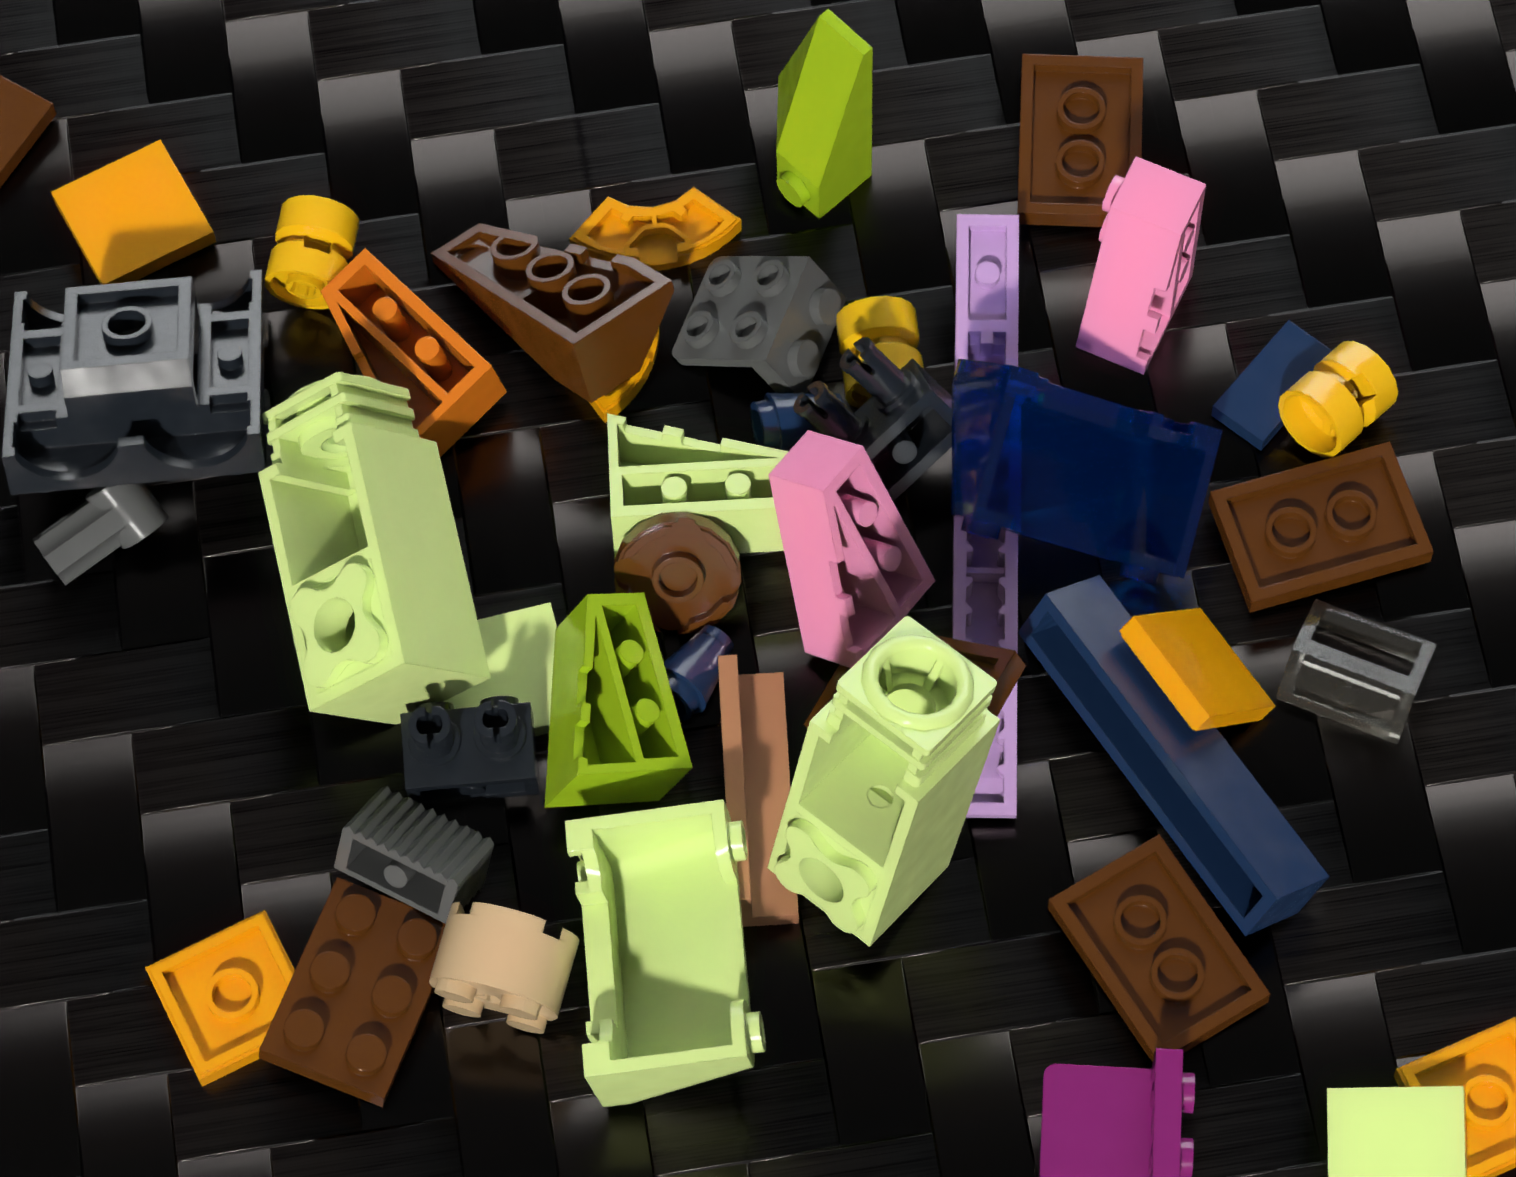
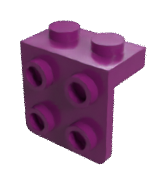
[1039,1048,1195,1177]

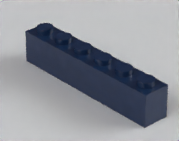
[1018,575,1330,936]

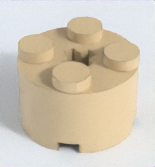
[429,902,579,1034]

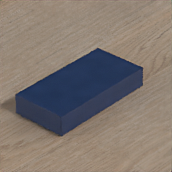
[1211,320,1332,451]

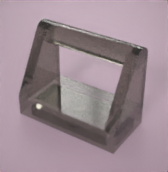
[1276,599,1437,744]

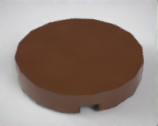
[614,512,741,634]

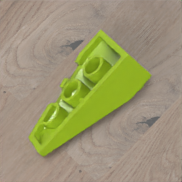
[776,9,873,219]

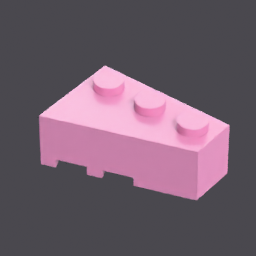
[1076,157,1206,375]
[768,430,936,668]

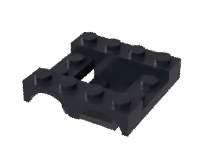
[2,269,268,495]

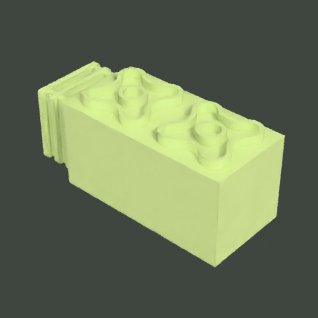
[258,372,491,725]
[767,616,1000,947]

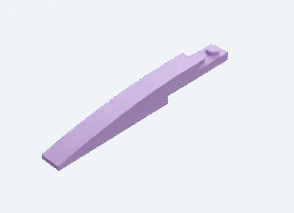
[952,214,1019,818]

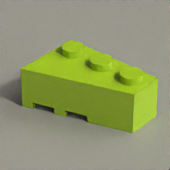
[545,592,693,808]

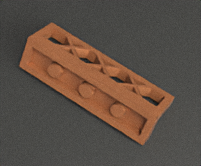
[718,654,799,927]

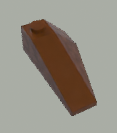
[431,223,675,403]

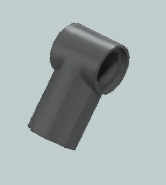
[33,483,169,585]

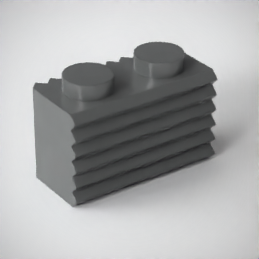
[334,786,494,924]

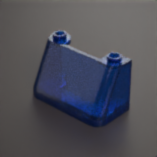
[951,359,1223,585]

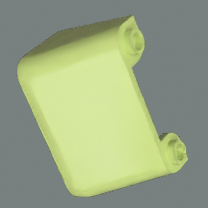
[565,799,766,1107]

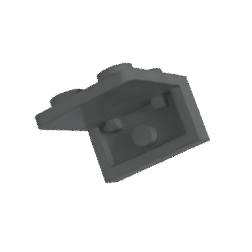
[672,256,847,393]

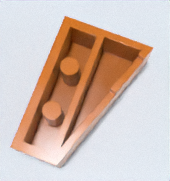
[321,248,507,457]

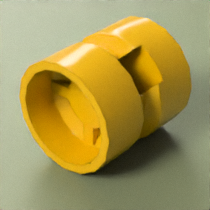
[265,195,360,309]
[836,296,924,408]
[1278,341,1398,457]

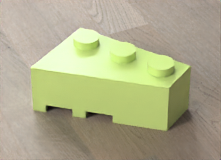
[607,413,789,557]

